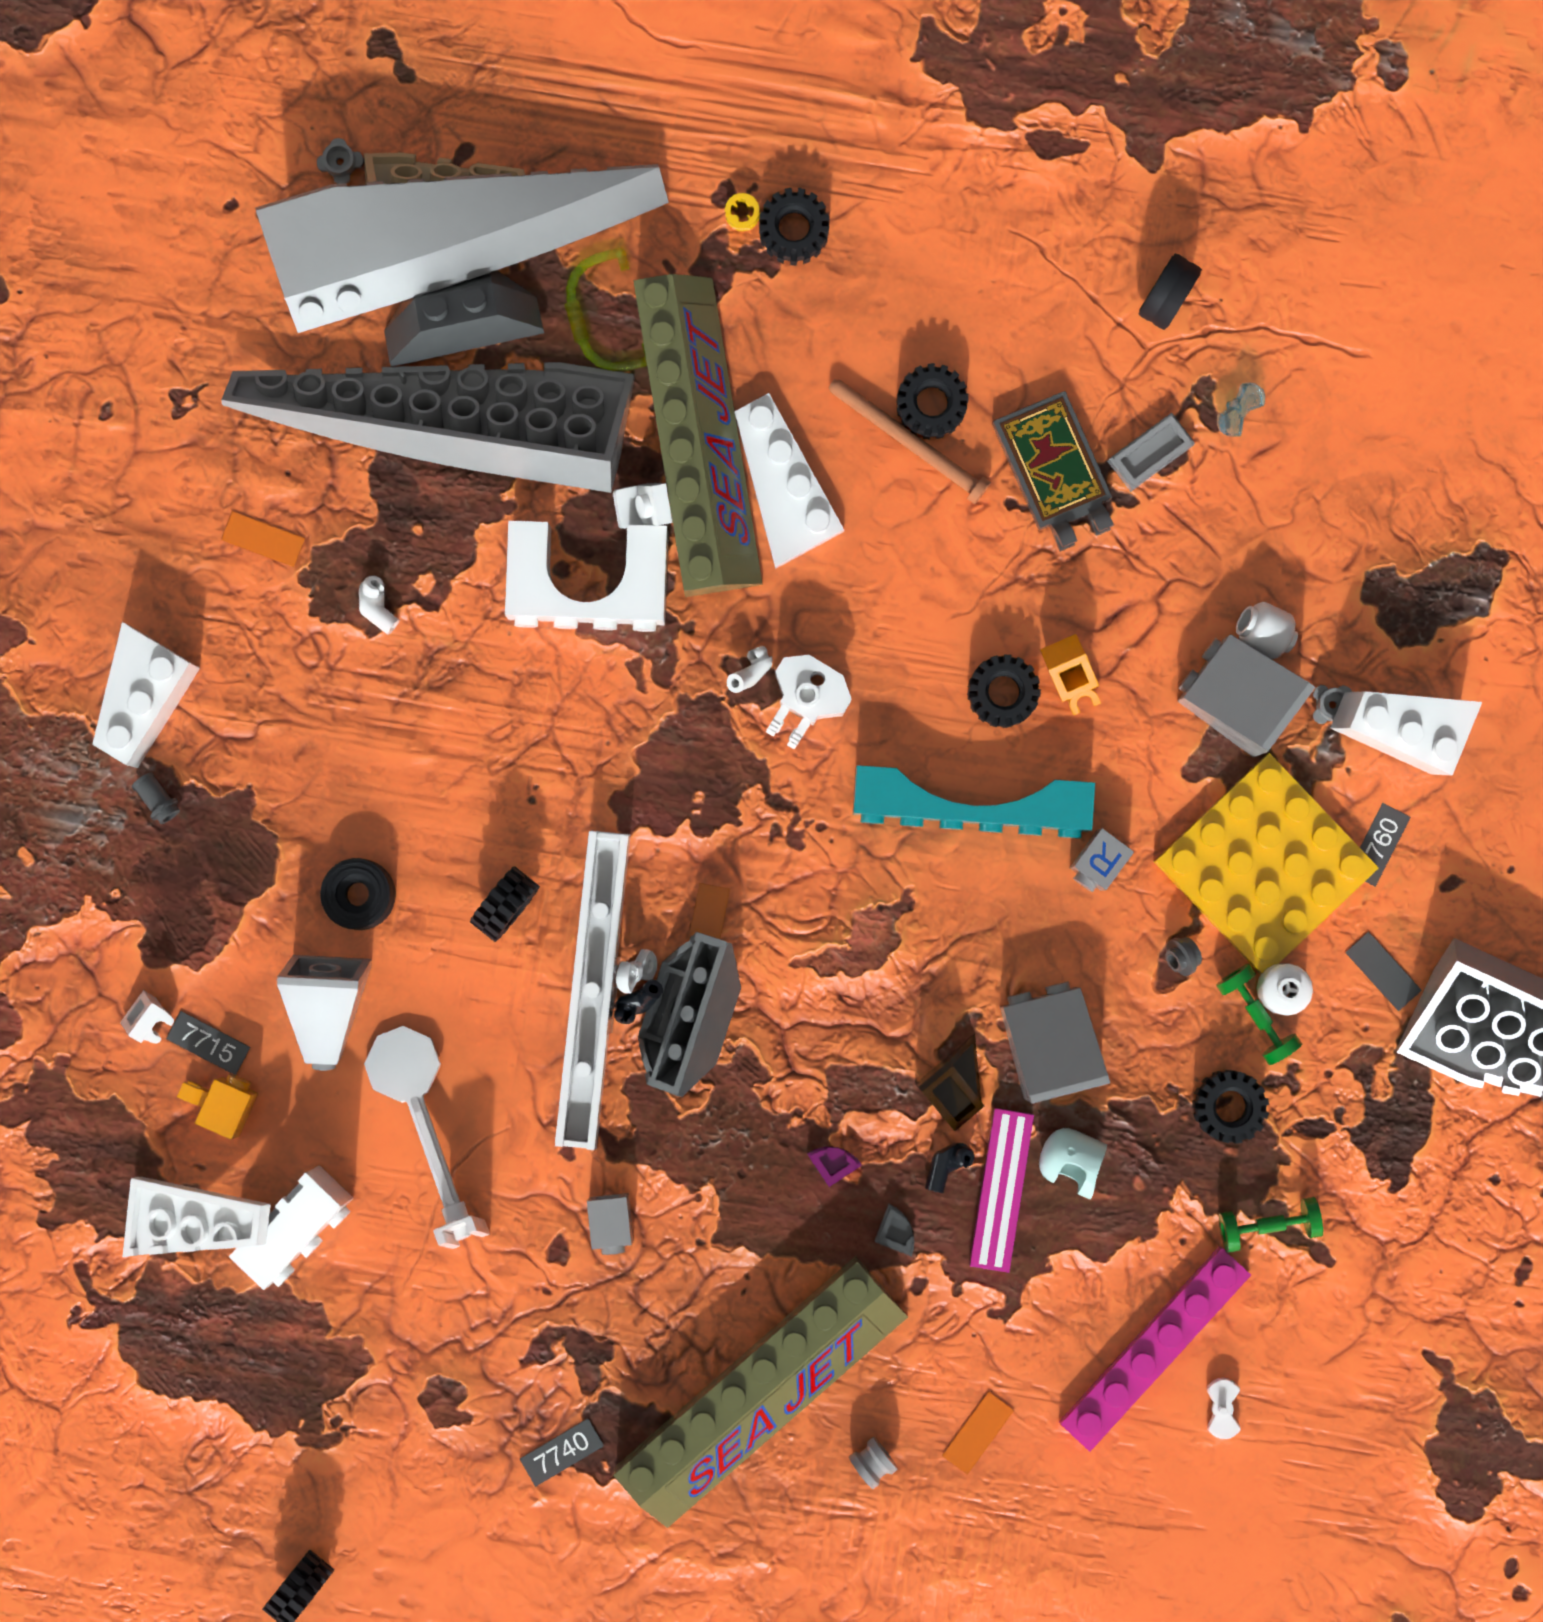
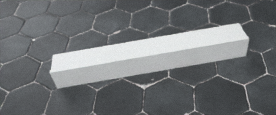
[555,830,631,1150]

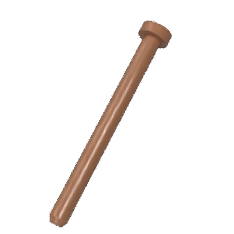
[829,379,991,504]

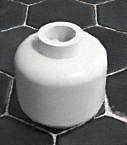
[1236,602,1298,659]
[1257,963,1313,1015]

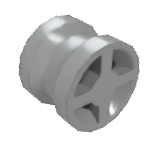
[849,1437,898,1489]

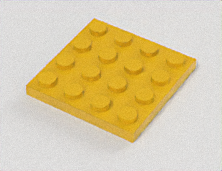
[1153,753,1379,975]

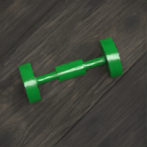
[1216,964,1302,1065]
[1219,1197,1323,1253]

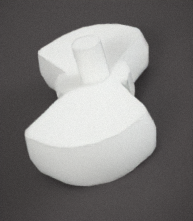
[616,949,657,993]
[1206,1377,1241,1439]

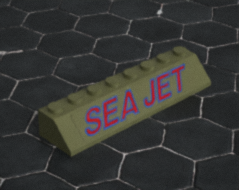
[633,274,763,597]
[613,1256,908,1528]

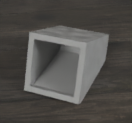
[1177,634,1316,757]
[1000,982,1110,1104]

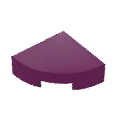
[807,1146,862,1187]

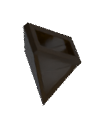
[915,1034,985,1131]

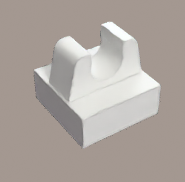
[120,990,174,1044]

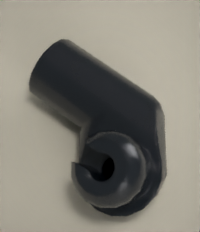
[614,979,663,1024]
[925,1143,975,1193]

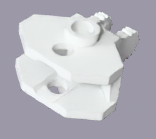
[766,654,852,749]

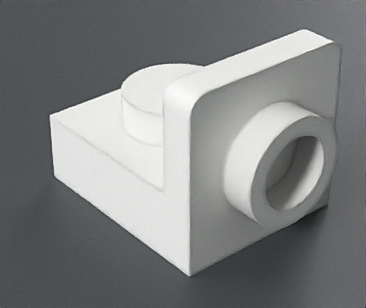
[613,483,673,529]

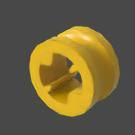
[725,193,760,231]

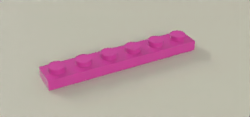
[1059,1246,1251,1452]

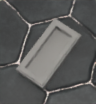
[1107,413,1195,492]

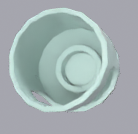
[1039,1128,1107,1199]

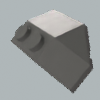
[384,270,544,367]
[638,932,741,1097]

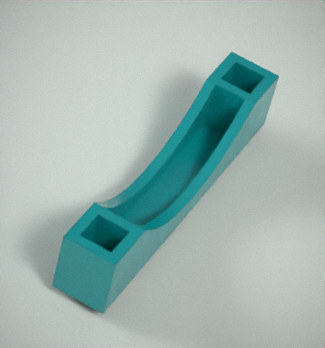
[852,765,1095,839]

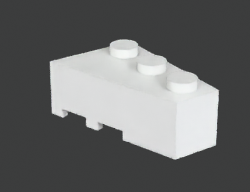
[92,622,200,768]
[1330,691,1482,775]
[229,1165,353,1290]

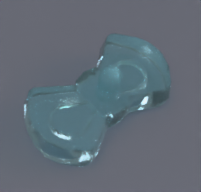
[1217,382,1265,437]

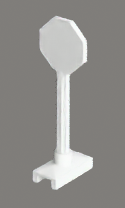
[364,1026,490,1249]

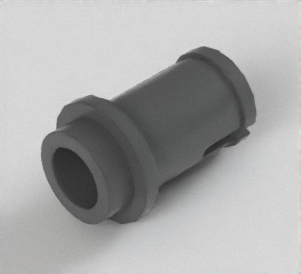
[132,772,180,824]

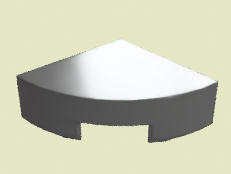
[874,1204,914,1257]

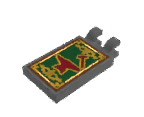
[992,391,1114,552]

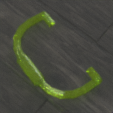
[564,247,647,372]

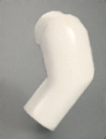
[359,576,400,635]
[726,646,773,693]

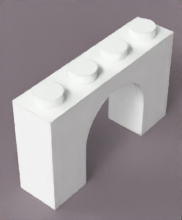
[505,521,669,632]

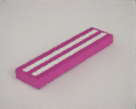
[969,1108,1034,1273]

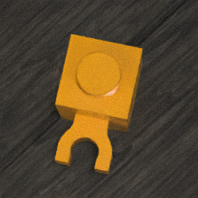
[1040,634,1101,715]
[177,1074,258,1139]

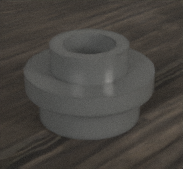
[1165,937,1202,976]

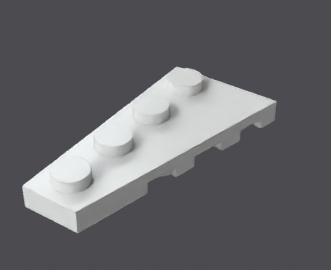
[735,393,844,569]
[122,1177,271,1257]

